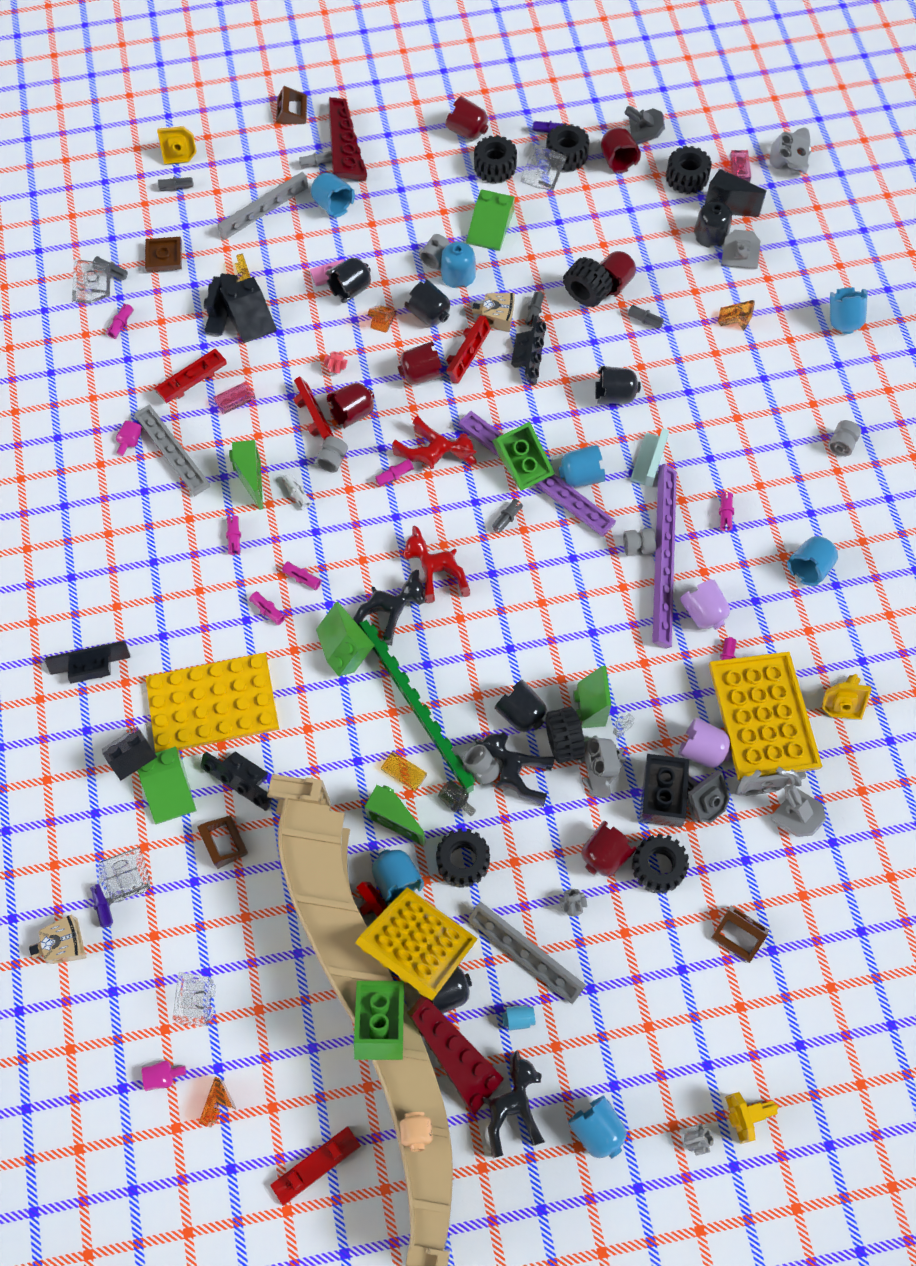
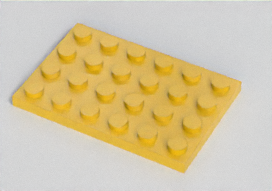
[708,651,823,781]
[145,652,280,753]
[355,887,478,1000]

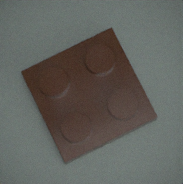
[145,236,182,272]

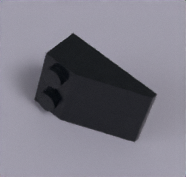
[705,169,767,217]
[220,276,277,343]
[102,726,157,781]
[639,753,690,828]

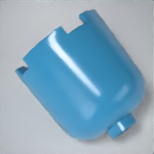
[311,172,355,218]
[441,242,476,288]
[830,287,868,334]
[558,445,605,487]
[787,536,838,586]
[372,849,424,904]
[568,1095,627,1159]

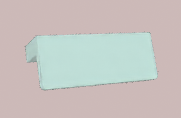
[630,428,670,487]

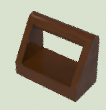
[276,86,308,125]
[197,815,248,869]
[711,905,769,963]

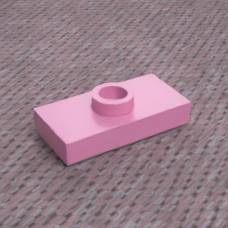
[310,259,344,286]

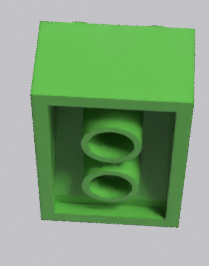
[466,189,515,251]
[492,422,555,491]
[229,440,263,510]
[316,602,375,676]
[573,666,611,728]
[138,747,197,825]
[364,785,426,846]
[354,981,404,1060]

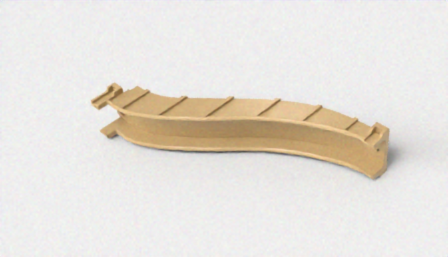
[267,774,453,1266]

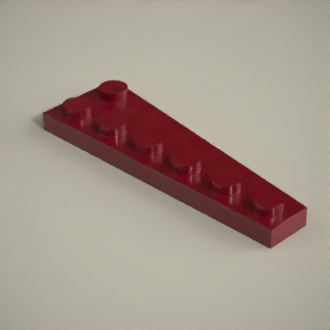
[328,97,367,181]
[407,996,504,1115]

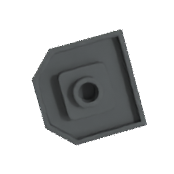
[624,106,665,144]
[688,770,730,823]

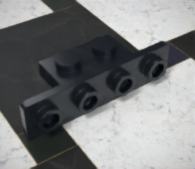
[204,273,238,336]
[511,315,547,385]
[45,641,130,684]
[200,751,272,811]

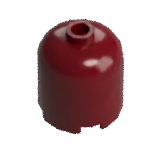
[445,96,489,140]
[600,127,641,173]
[599,251,636,297]
[397,341,444,385]
[327,383,374,429]
[581,821,637,877]

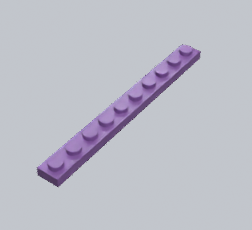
[458,411,616,537]
[652,464,677,649]

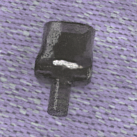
[438,780,476,816]

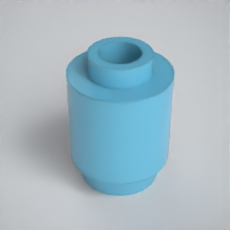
[502,1005,536,1031]

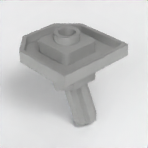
[721,230,761,269]
[771,784,826,837]

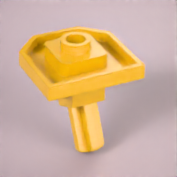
[157,126,197,164]
[822,674,872,720]
[725,1092,779,1144]

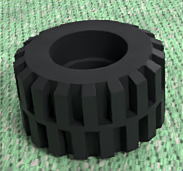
[546,124,589,172]
[474,135,517,183]
[666,146,712,194]
[563,257,613,307]
[545,707,585,763]
[436,828,490,888]
[632,834,689,894]

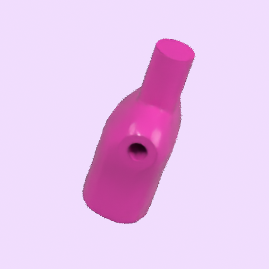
[116,420,143,456]
[142,1061,187,1091]

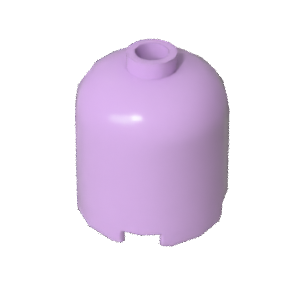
[680,579,730,630]
[678,718,731,768]

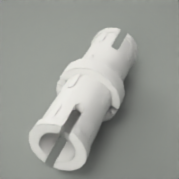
[282,474,312,510]

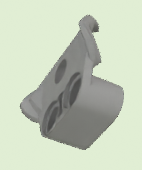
[770,128,811,174]
[577,735,620,798]
[735,767,802,796]

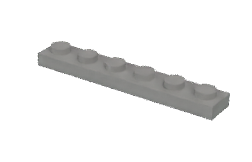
[217,171,308,240]
[134,404,211,497]
[467,901,586,1004]

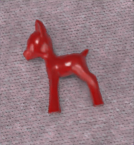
[392,416,477,469]
[402,525,470,603]

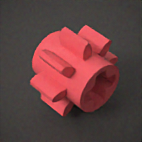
[324,351,348,373]

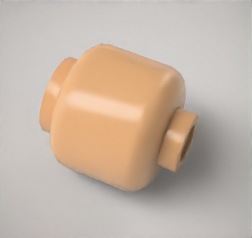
[400,1112,433,1152]

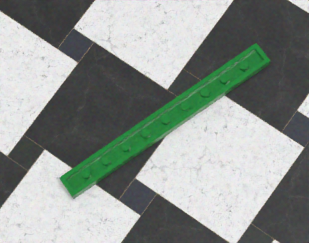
[360,619,475,794]

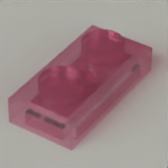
[730,150,751,182]
[213,381,256,415]

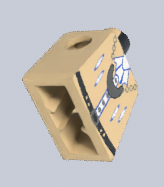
[472,293,515,332]
[29,914,86,964]

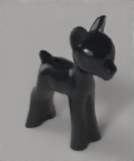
[353,570,425,645]
[474,732,555,807]
[483,1050,545,1158]

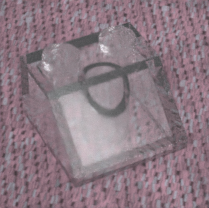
[520,143,567,190]
[72,259,111,304]
[99,847,151,905]
[172,972,216,1026]

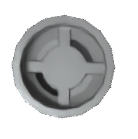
[419,234,450,269]
[828,420,862,457]
[315,436,348,473]
[623,528,656,556]
[463,744,501,784]

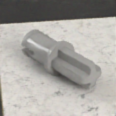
[299,151,332,169]

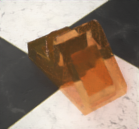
[718,300,755,331]
[368,305,397,333]
[198,1077,236,1128]

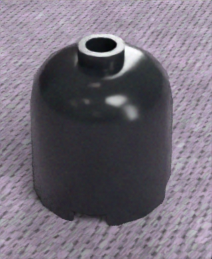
[694,201,732,248]
[325,258,371,303]
[404,279,451,326]
[595,366,641,404]
[494,679,547,732]
[419,967,472,1014]

